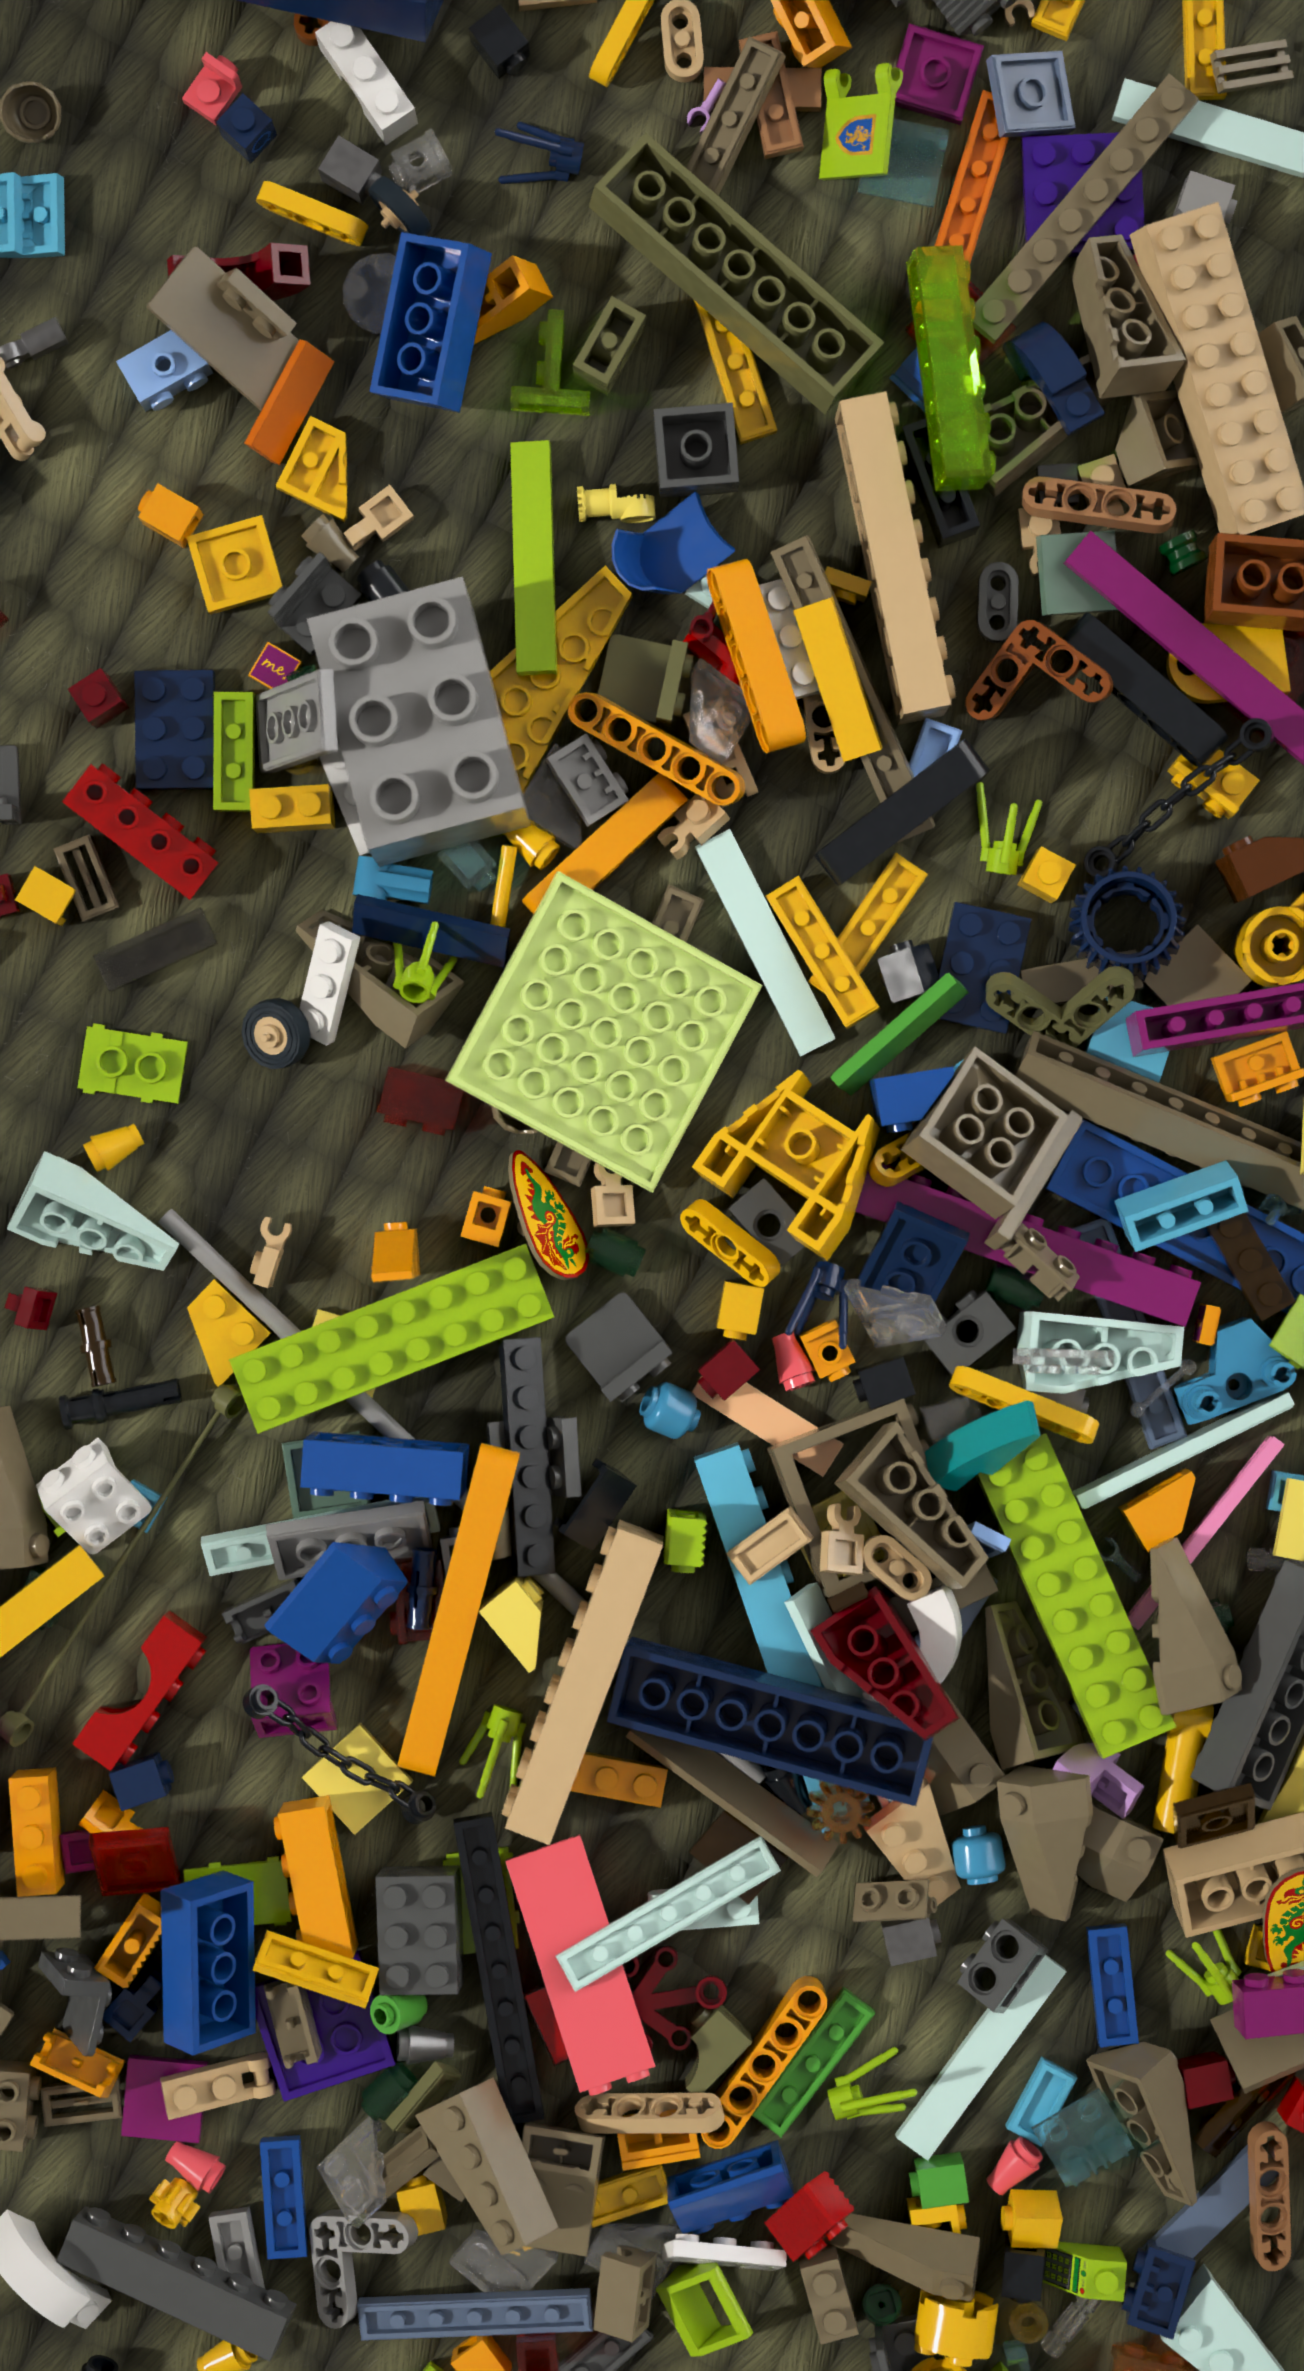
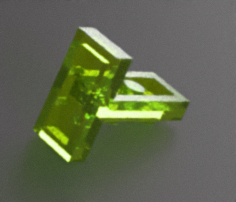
[510,309,591,416]

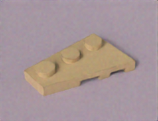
[862,1777,961,1906]

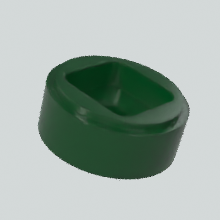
[861,2284,902,2326]

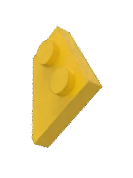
[276,416,347,523]
[187,1279,272,1387]

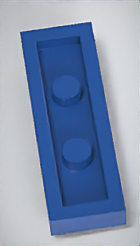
[1086,1923,1139,2047]
[260,2135,308,2260]

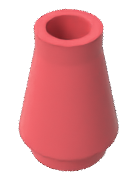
[772,1331,816,1392]
[986,2136,1043,2196]
[165,2141,226,2194]

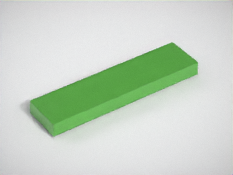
[830,973,969,1096]
[752,1986,875,2138]

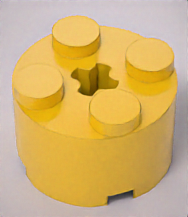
[1233,906,1304,988]
[914,2289,999,2367]

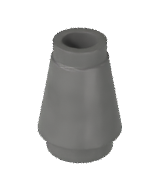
[396,2025,454,2065]

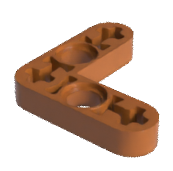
[965,620,1113,721]

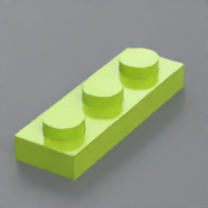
[213,692,255,812]

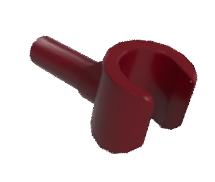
[689,601,717,642]

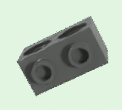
[957,1918,1049,2013]

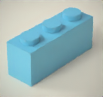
[1114,1160,1249,1252]

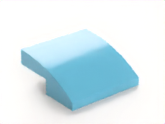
[0,172,65,258]
[1085,997,1170,1083]

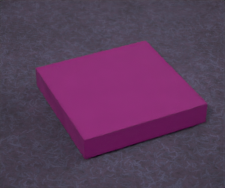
[895,23,984,125]
[121,2054,208,2143]

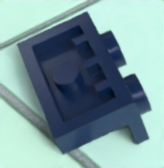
[1121,2239,1196,2340]

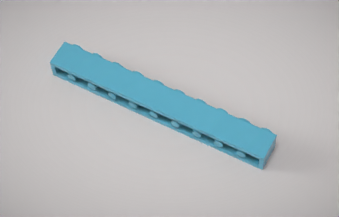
[694,1442,871,1833]

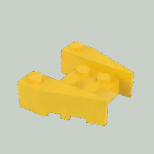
[692,1069,880,1261]

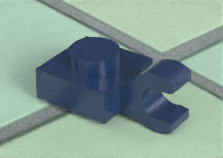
[103,1968,163,2042]

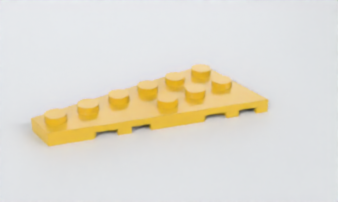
[490,565,632,793]

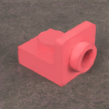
[182,52,243,125]

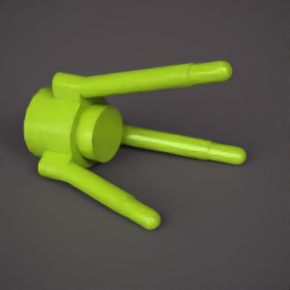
[976,782,1042,876]
[393,921,457,1003]
[459,1704,526,1799]
[1166,1929,1242,2005]
[827,2047,917,2121]

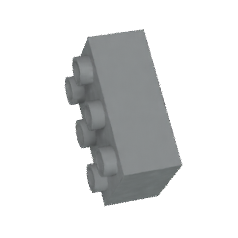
[307,576,531,867]

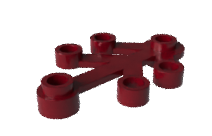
[625,1946,727,2050]

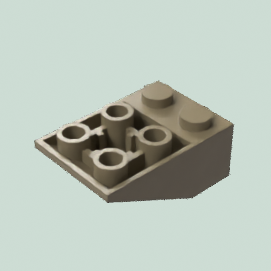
[522,2122,606,2257]

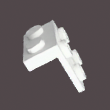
[36,1438,152,1554]

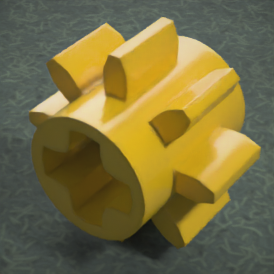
[149,2177,200,2229]

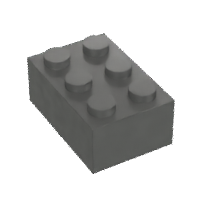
[376,1865,464,1995]

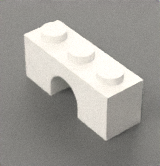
[315,21,418,145]

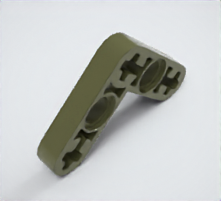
[986,966,1135,1048]

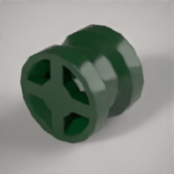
[1159,530,1208,576]

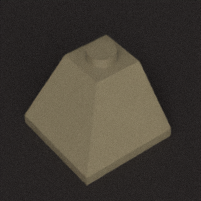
[1115,390,1199,487]

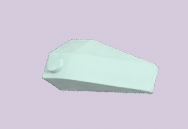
[7,1151,179,1271]
[1016,1311,1184,1394]

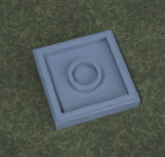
[986,51,1076,138]

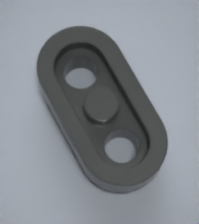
[977,562,1019,643]

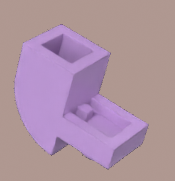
[1052,1743,1145,1819]

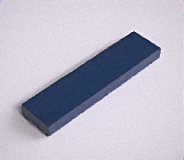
[352,894,511,968]

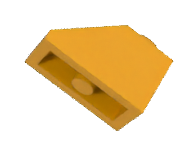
[1118,1468,1196,1552]

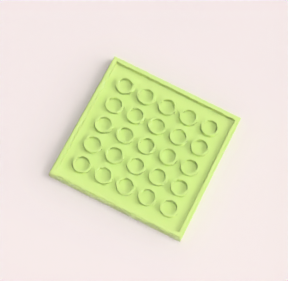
[445,871,763,1193]

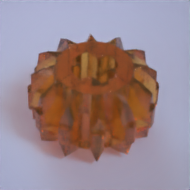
[806,1780,874,1844]

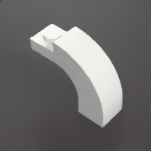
[862,1584,962,1703]
[0,2209,112,2329]

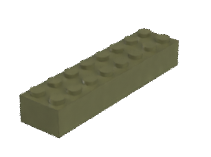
[589,132,884,415]

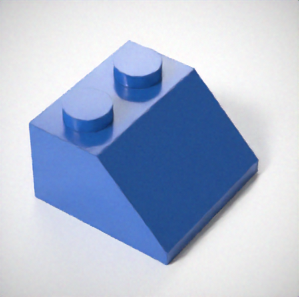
[869,1066,954,1133]

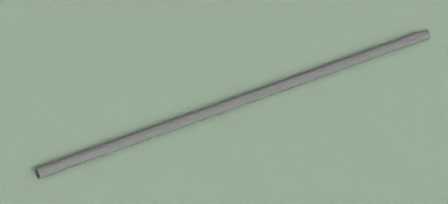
[158,1208,766,1784]

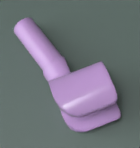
[687,78,726,135]

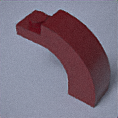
[167,243,310,301]

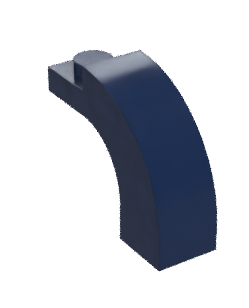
[1002,322,1105,436]

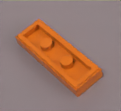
[244,339,335,465]

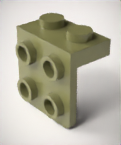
[596,634,694,727]

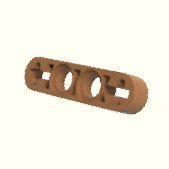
[1022,476,1176,534]
[1247,2121,1291,2271]

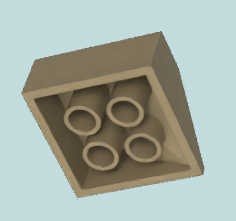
[901,1046,1069,1219]

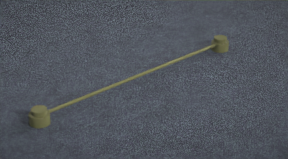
[0,1383,246,1747]

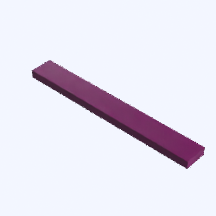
[1063,531,1304,765]

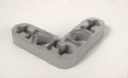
[309,2209,418,2329]

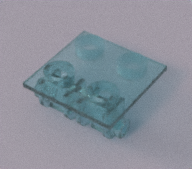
[857,119,949,208]
[1031,2088,1134,2188]

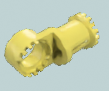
[577,484,656,523]

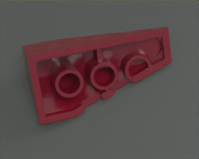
[810,1586,959,1741]

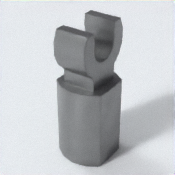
[0,317,68,370]

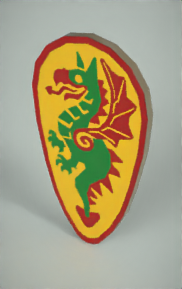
[508,1150,589,1280]
[1263,1867,1304,1973]

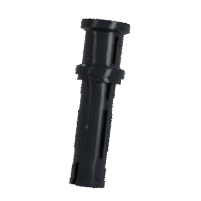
[59,1378,182,1430]

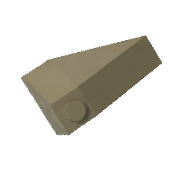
[296,909,464,1048]
[0,1406,50,1569]
[1150,1538,1242,1715]
[985,1601,1084,1770]
[924,1684,1005,1816]
[997,1765,1093,1921]
[998,1767,1164,1902]
[1086,2042,1197,2206]
[823,2213,980,2302]

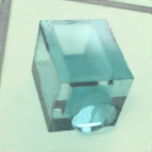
[437,840,499,893]

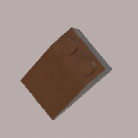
[1215,835,1304,904]

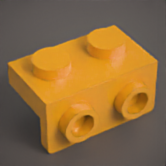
[1211,1031,1304,1107]

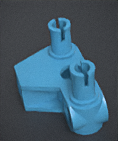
[1174,1317,1296,1425]

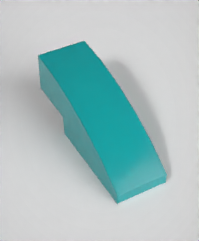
[925,1401,1041,1491]

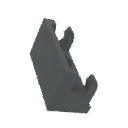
[222,1578,301,1644]

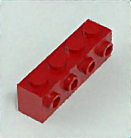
[62,763,219,900]

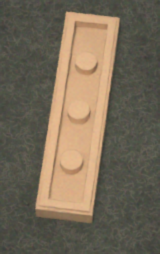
[691,1376,844,1477]

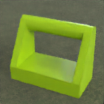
[655,2262,753,2357]

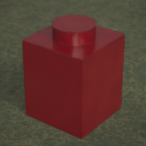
[68,668,129,729]
[697,1339,760,1401]
[1177,2051,1236,2109]

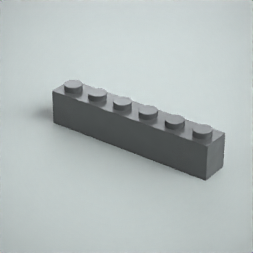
[56,2206,297,2362]

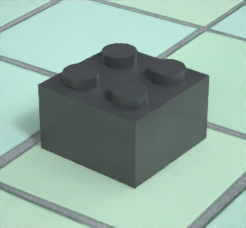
[653,403,739,498]

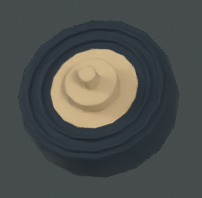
[368,176,431,236]
[241,998,310,1069]

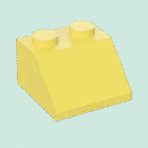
[479,1576,544,1673]

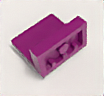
[250,1644,337,1738]

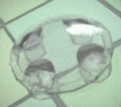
[343,253,396,334]

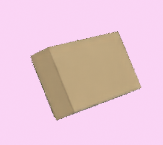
[726,1506,814,1585]

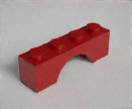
[72,1610,207,1771]

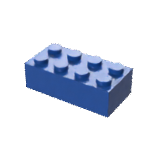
[369,232,492,413]
[300,1431,470,1506]
[161,1870,256,2056]

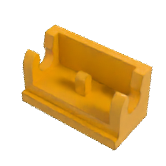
[30,2028,125,2098]
[617,2109,700,2171]

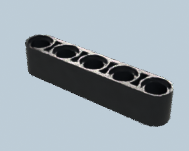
[1062,612,1229,767]
[814,738,990,886]

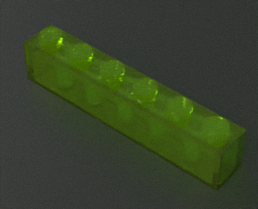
[906,245,996,491]

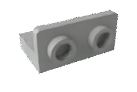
[545,733,629,827]

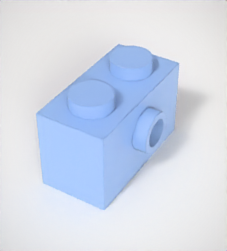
[116,330,213,412]

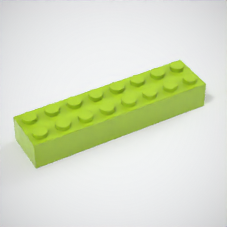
[229,1244,554,1434]
[976,1433,1176,1759]

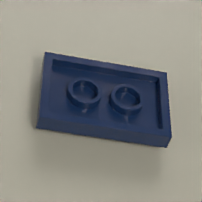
[134,670,215,790]
[938,902,1032,1034]
[849,1201,970,1330]

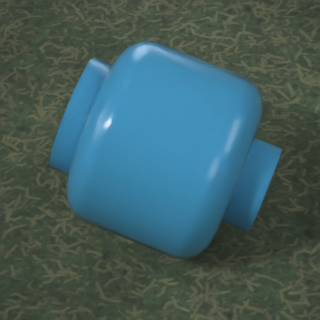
[639,1382,701,1439]
[951,1825,1006,1885]

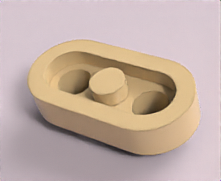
[661,0,704,82]
[863,1535,932,1601]

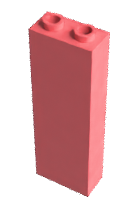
[505,1834,655,2096]

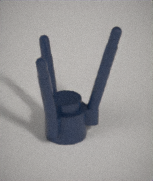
[495,122,584,184]
[785,1261,851,1349]

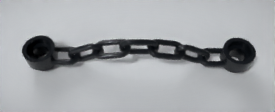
[1084,718,1274,878]
[243,1684,436,1824]

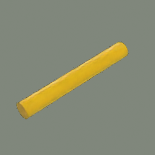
[490,844,517,928]

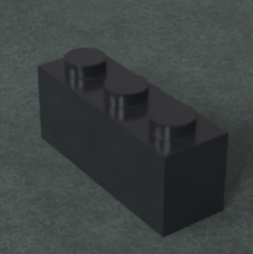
[898,414,980,548]

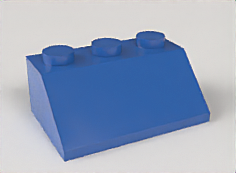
[264,1542,409,1664]
[667,2140,794,2234]

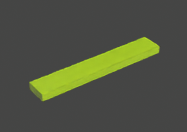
[510,440,557,676]

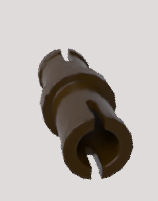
[75,1305,117,1388]

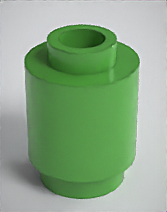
[370,1995,428,2034]

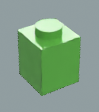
[908,2152,969,2209]

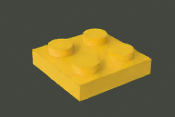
[186,515,283,615]

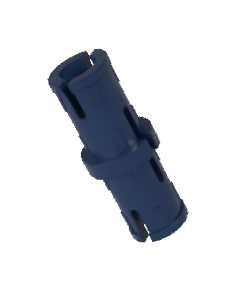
[406,1547,438,1630]

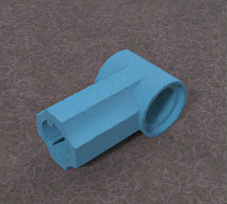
[352,856,434,905]

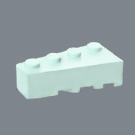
[1160,2263,1285,2371]

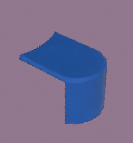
[612,491,735,594]

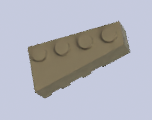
[1070,234,1186,399]
[944,354,1115,498]
[834,1421,989,1589]
[415,2078,559,2255]

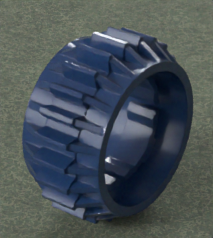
[1068,866,1186,981]

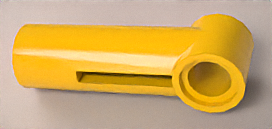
[1152,1704,1214,1834]

